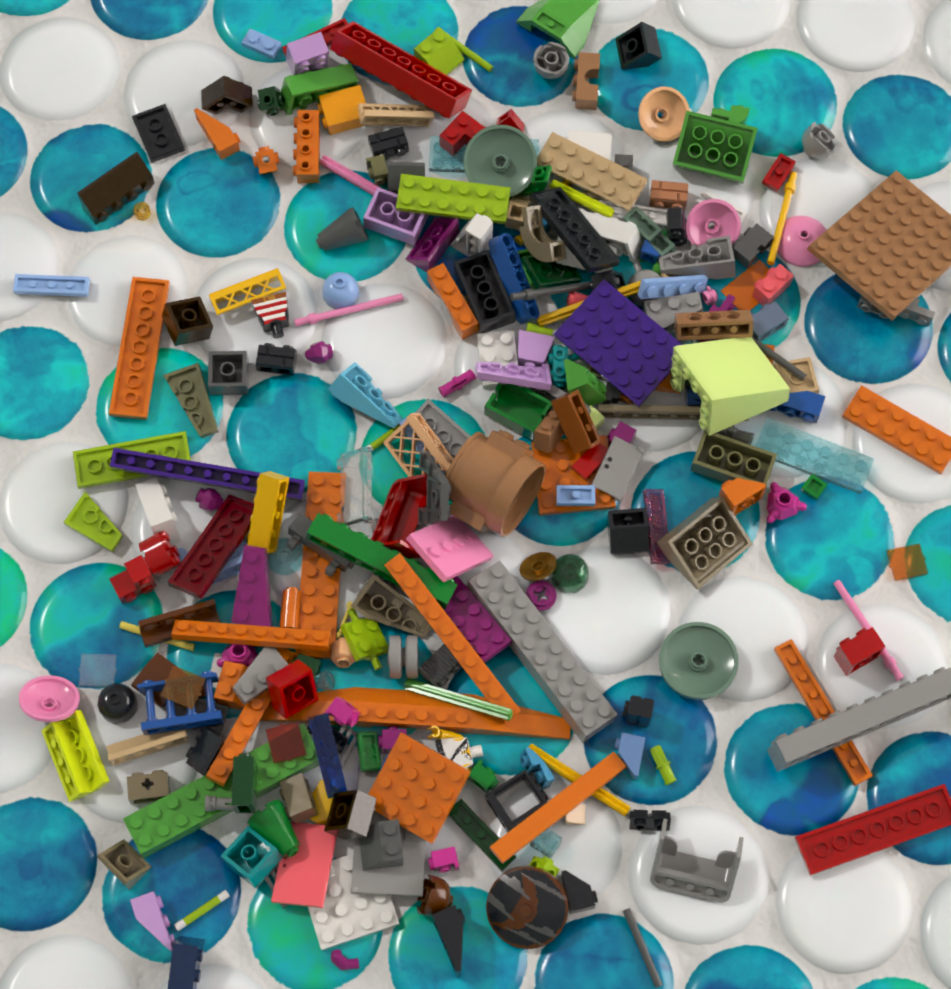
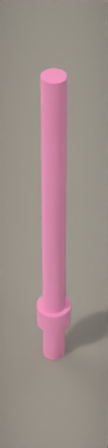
[294,293,404,327]
[833,580,904,681]

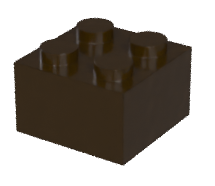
[162,296,213,346]
[324,790,377,840]

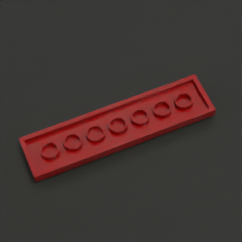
[795,784,951,876]

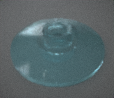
[268,538,303,575]

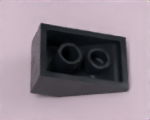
[432,905,465,978]

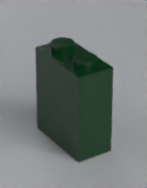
[232,753,258,813]

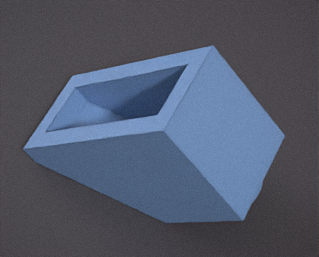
[614,733,645,780]

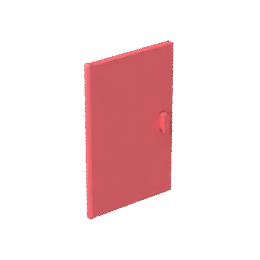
[271,822,337,908]

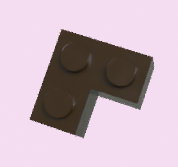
[201,76,253,115]

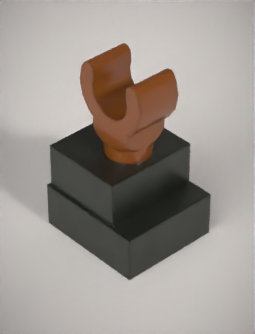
[602,382,634,405]

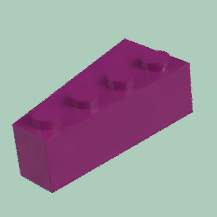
[231,545,273,627]

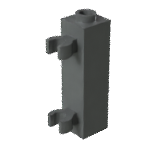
[286,513,355,578]

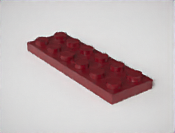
[168,494,254,599]

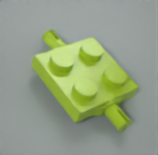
[340,608,389,671]

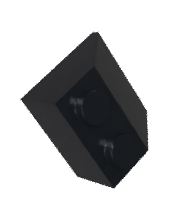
[615,22,662,70]
[185,727,227,776]

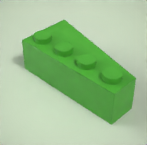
[281,63,359,115]

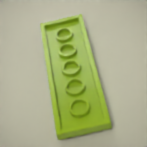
[396,174,511,224]
[72,431,191,489]

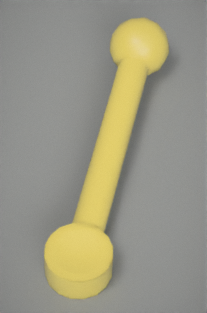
[336,601,353,639]

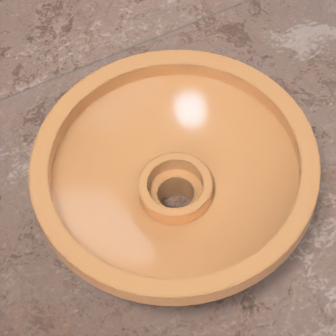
[638,87,690,142]

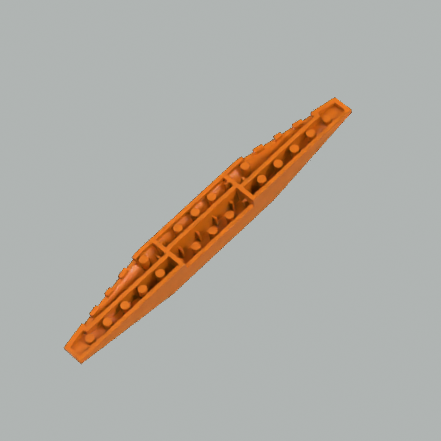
[261,687,571,740]

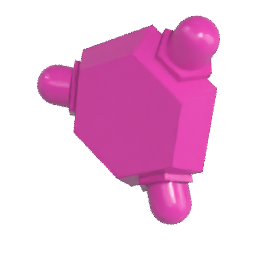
[766,482,807,523]
[217,644,258,667]

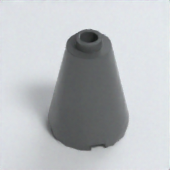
[316,207,369,251]

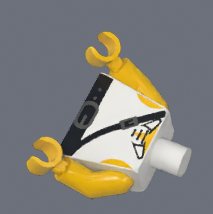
[427,725,483,771]

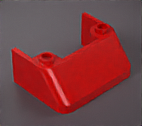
[371,474,427,559]

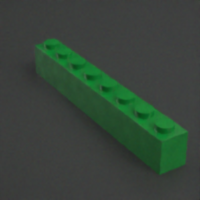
[306,513,458,610]

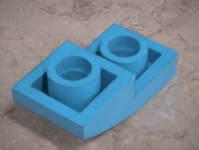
[520,747,555,789]

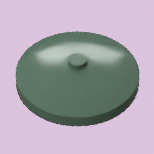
[464,125,537,198]
[659,622,738,700]

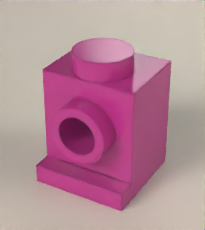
[325,697,361,727]
[428,846,459,873]

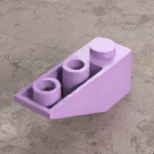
[130,891,175,953]

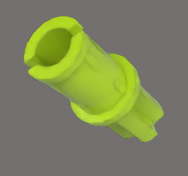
[650,745,677,785]

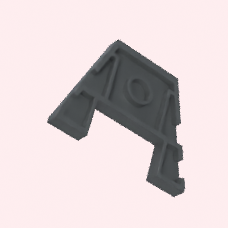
[418,451,451,525]

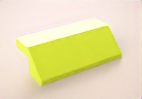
[41,710,110,802]

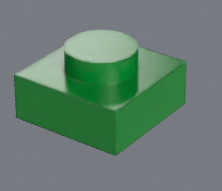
[801,474,828,501]

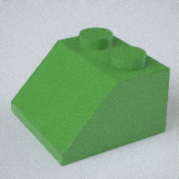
[564,359,607,406]

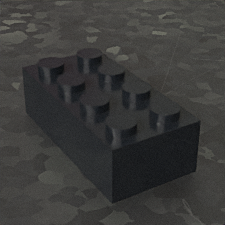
[454,250,515,333]

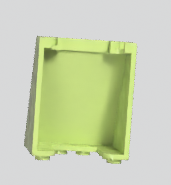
[670,337,790,436]

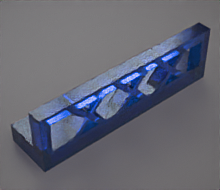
[308,712,347,799]

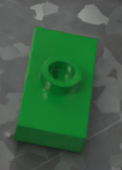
[356,731,381,772]

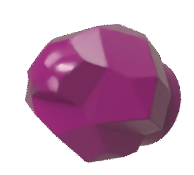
[305,341,333,364]
[195,488,224,511]

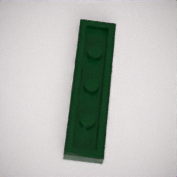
[448,799,516,872]

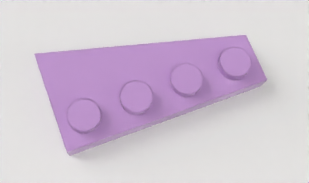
[475,362,552,390]

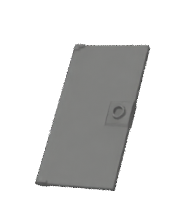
[350,764,425,897]

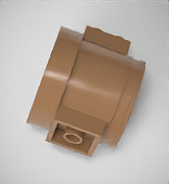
[445,429,546,537]

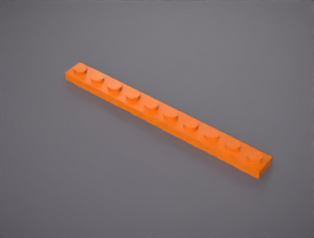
[384,553,521,723]

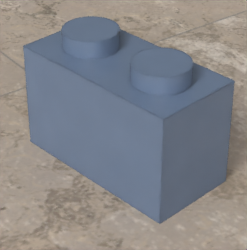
[751,301,789,342]

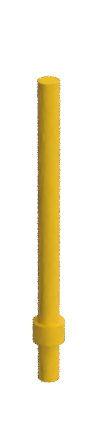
[767,171,797,265]

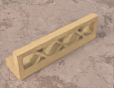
[358,103,434,127]
[106,729,189,766]

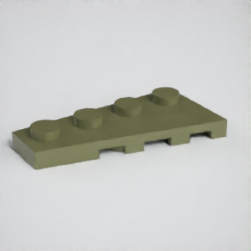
[163,363,219,438]

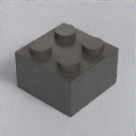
[208,351,249,395]

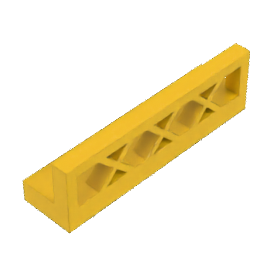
[209,268,286,316]

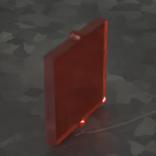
[265,721,306,764]

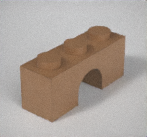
[572,52,600,110]

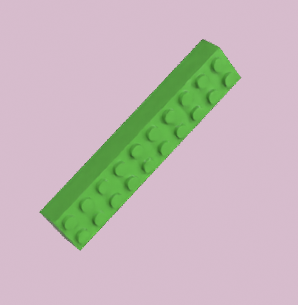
[123,723,323,858]

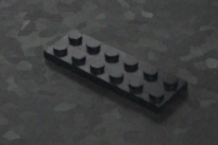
[529,187,620,273]

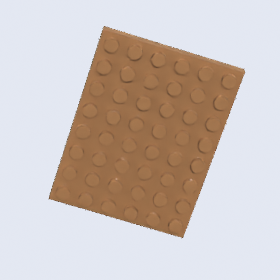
[807,170,951,321]

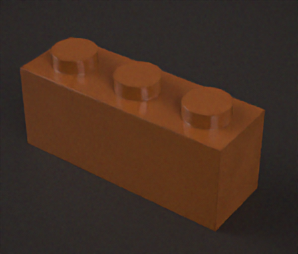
[551,390,601,454]

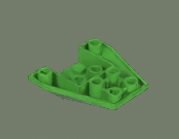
[516,0,600,59]

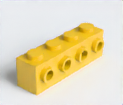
[247,471,290,554]

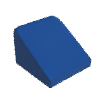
[639,240,659,264]

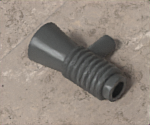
[717,425,755,445]

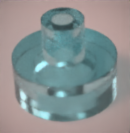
[315,670,335,692]

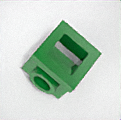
[468,759,500,794]

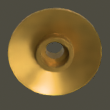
[519,552,557,581]

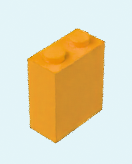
[317,85,366,135]

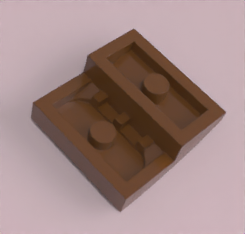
[131,652,188,709]

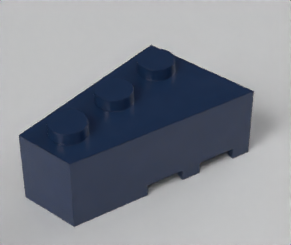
[167,936,205,989]

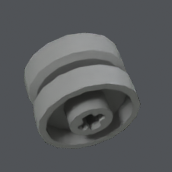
[388,635,418,679]

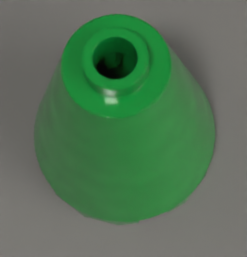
[247,799,300,858]

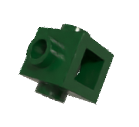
[257,86,285,116]

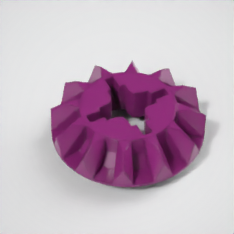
[526,580,557,611]

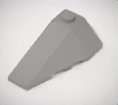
[659,236,736,279]

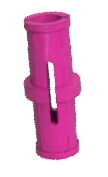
[438,369,476,398]

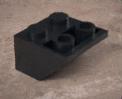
[607,508,649,555]

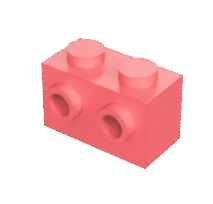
[752,264,794,306]

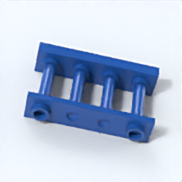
[137,671,224,735]

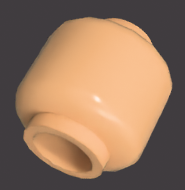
[331,637,355,668]

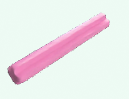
[320,155,381,196]

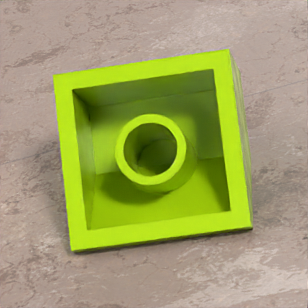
[414,27,464,75]

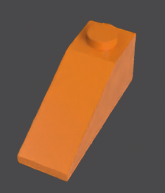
[194,108,241,160]

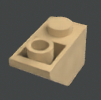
[505,195,531,231]

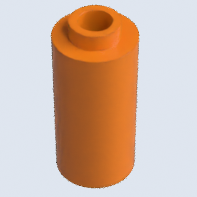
[279,587,302,629]

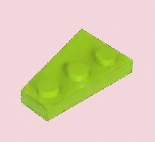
[63,492,123,553]

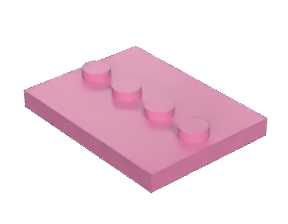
[406,516,494,583]

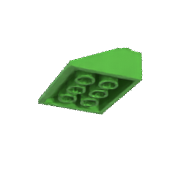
[673,110,758,184]

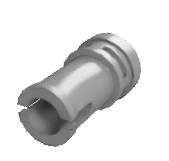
[205,795,234,812]

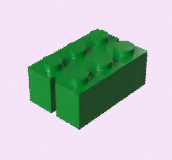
[484,383,553,441]

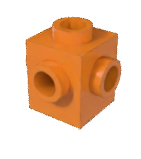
[252,146,280,174]

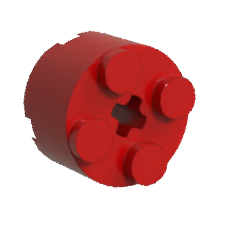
[139,530,181,577]

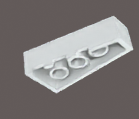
[578,208,643,262]

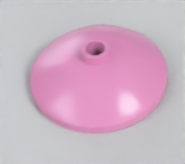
[686,199,741,246]
[777,216,826,267]
[19,676,80,722]

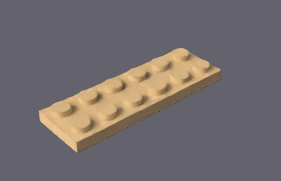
[537,132,648,212]

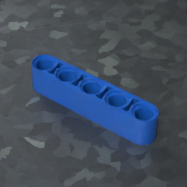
[489,233,540,324]

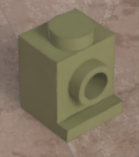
[366,154,388,186]

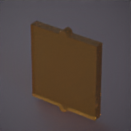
[886,544,928,581]
[160,665,206,709]

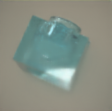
[530,829,562,859]

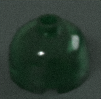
[551,554,589,593]

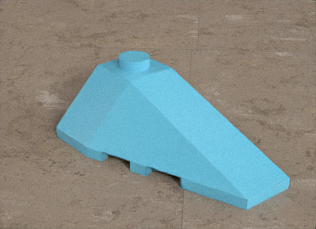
[328,362,403,428]

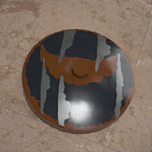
[486,866,569,949]

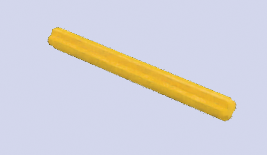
[537,281,641,327]
[528,744,631,816]

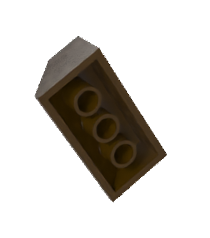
[77,152,155,225]

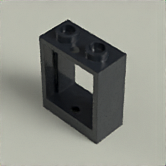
[485,769,549,832]

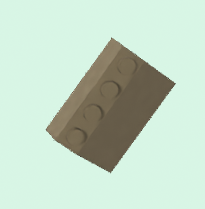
[657,497,753,589]

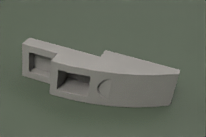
[857,296,935,326]

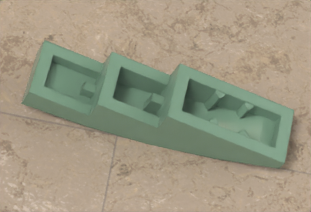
[623,206,677,259]

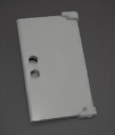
[591,436,645,502]

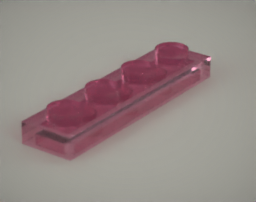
[643,489,671,565]

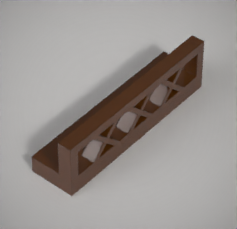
[138,599,221,648]

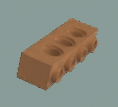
[674,310,753,341]

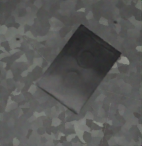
[132,104,185,163]

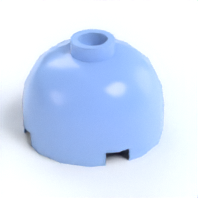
[322,272,359,309]

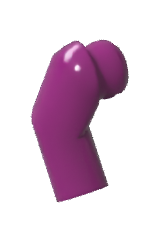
[330,949,359,970]

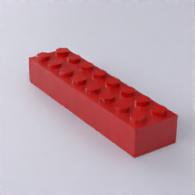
[330,21,472,119]

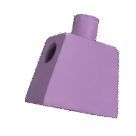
[518,330,554,367]

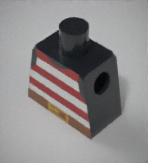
[251,292,289,338]

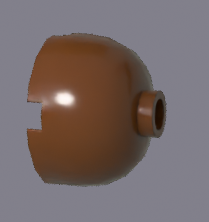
[417,874,453,917]

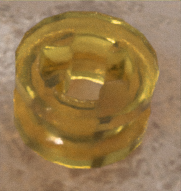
[133,202,151,221]

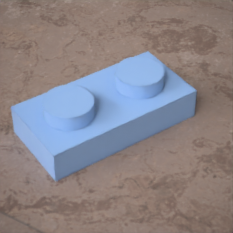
[242,29,282,60]
[556,485,595,506]

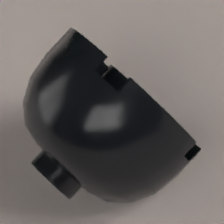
[97,683,138,724]

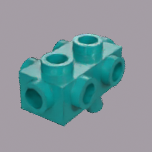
[548,345,581,390]

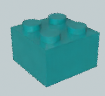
[221,826,282,888]

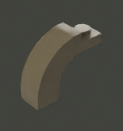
[519,205,566,262]

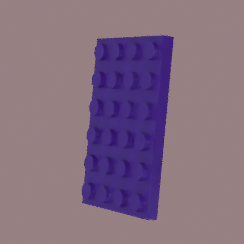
[554,279,683,407]

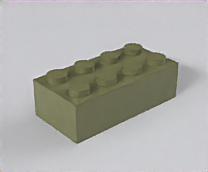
[690,430,777,486]

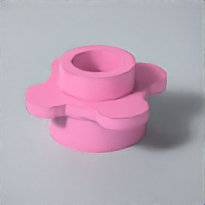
[701,286,718,305]

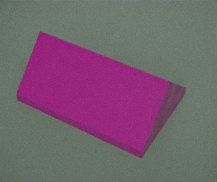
[406,217,459,273]

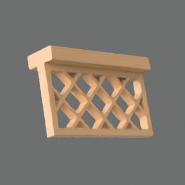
[383,413,454,477]

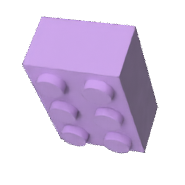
[286,32,329,75]
[363,187,429,246]

